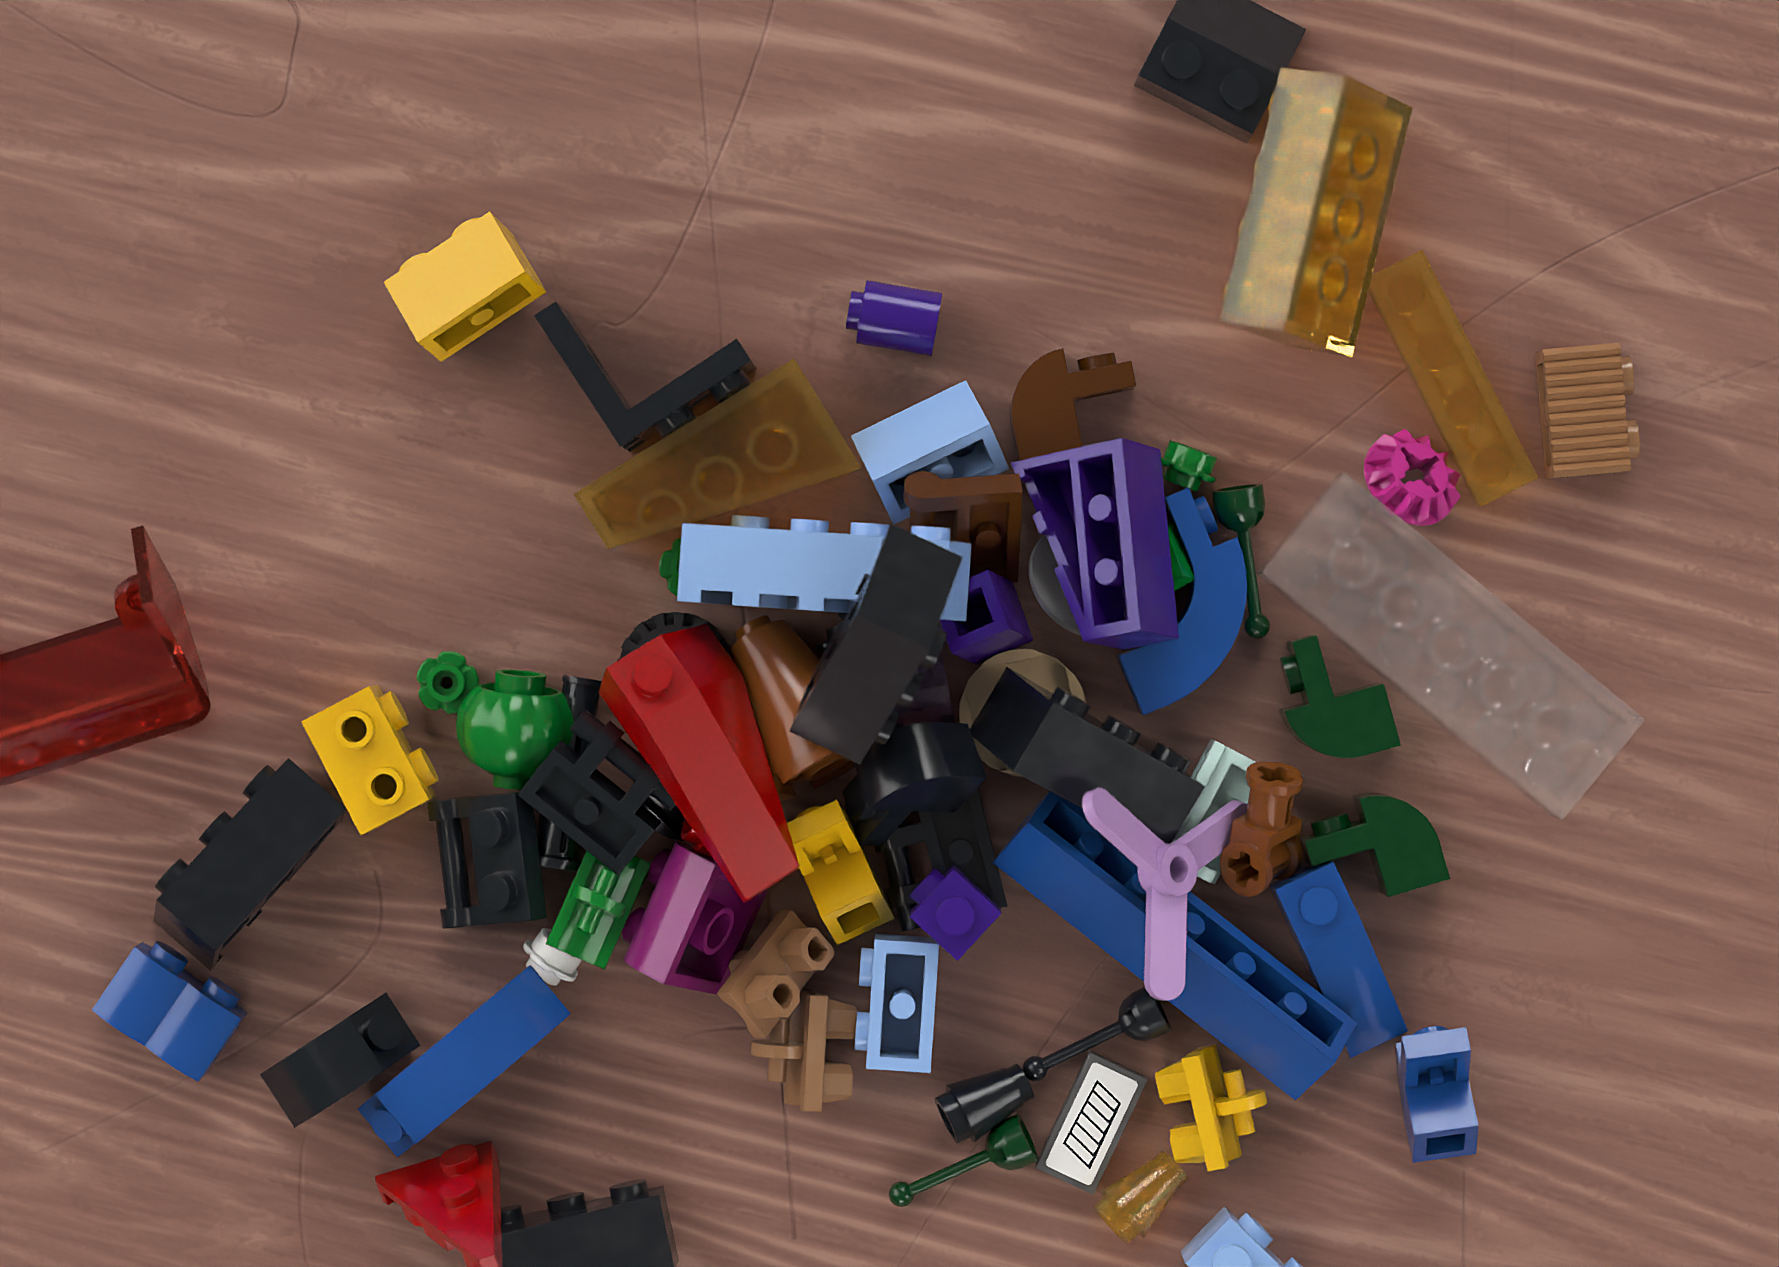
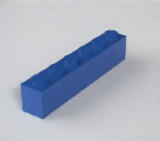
[993,791,1358,1101]

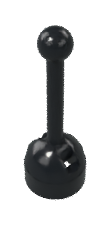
[1022,987,1172,1081]

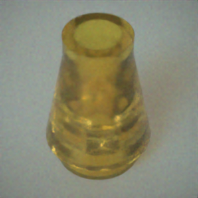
[1093,1150,1188,1244]

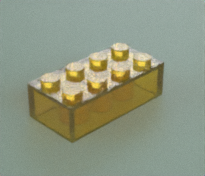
[1219,68,1413,357]

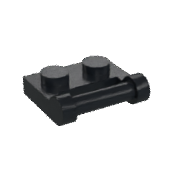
[427,792,547,929]

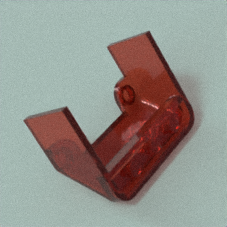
[0,525,211,786]

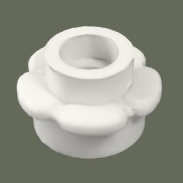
[523,928,582,986]

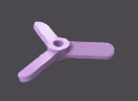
[1082,788,1248,1000]

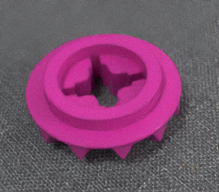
[1364,428,1461,526]

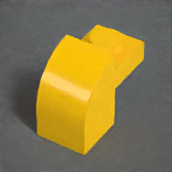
[787,800,895,945]

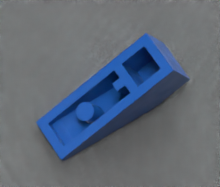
[1269,860,1408,1058]

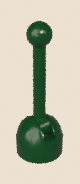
[1212,484,1270,639]
[889,1114,1039,1207]

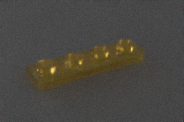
[1363,249,1538,508]

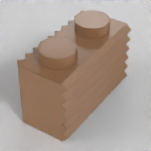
[1534,343,1640,480]

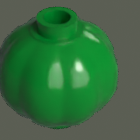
[456,669,577,790]

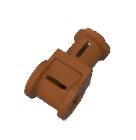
[1220,761,1304,897]

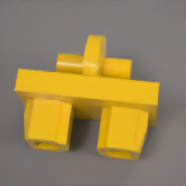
[1155,1044,1268,1171]

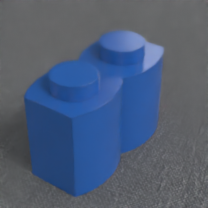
[92,941,248,1081]

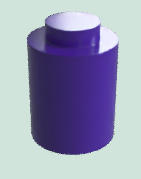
[846,280,942,356]

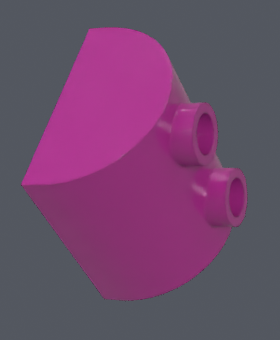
[622,841,769,995]

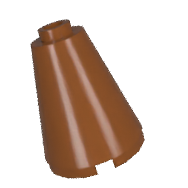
[729,615,855,800]

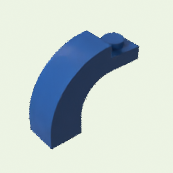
[1116,488,1247,715]
[357,965,571,1158]

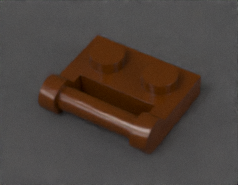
[904,471,1023,582]

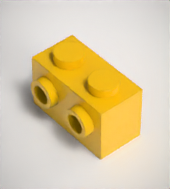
[384,211,546,362]
[301,685,439,835]

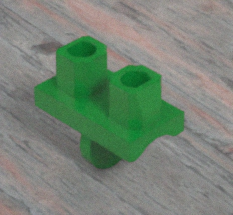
[546,851,651,970]

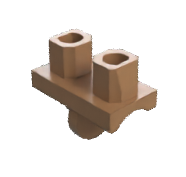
[717,909,835,1038]
[750,989,857,1112]

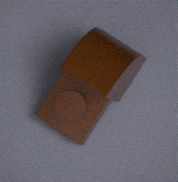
[1010,348,1136,461]

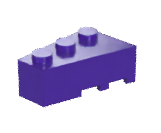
[1011,438,1179,650]

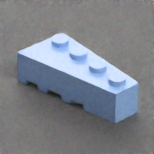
[677,515,971,621]

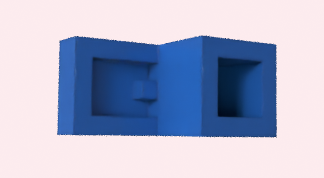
[1396,1026,1479,1163]

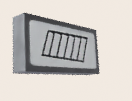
[1035,1050,1148,1195]

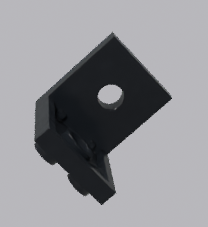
[534,301,757,452]

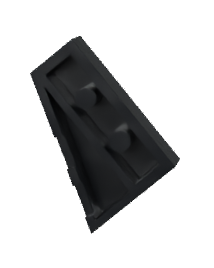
[501,1179,679,1267]

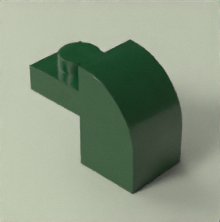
[1279,635,1401,758]
[1299,793,1450,897]

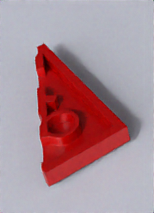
[375,1140,502,1267]

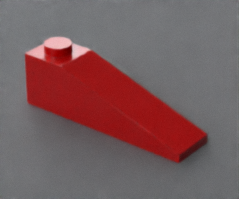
[599,624,799,904]

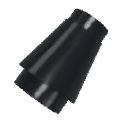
[934,1064,1034,1144]

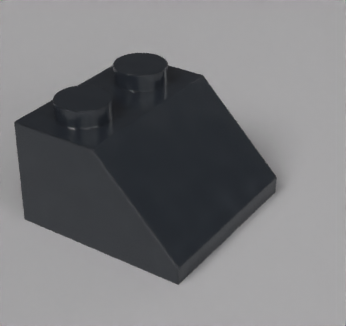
[1134,0,1306,144]

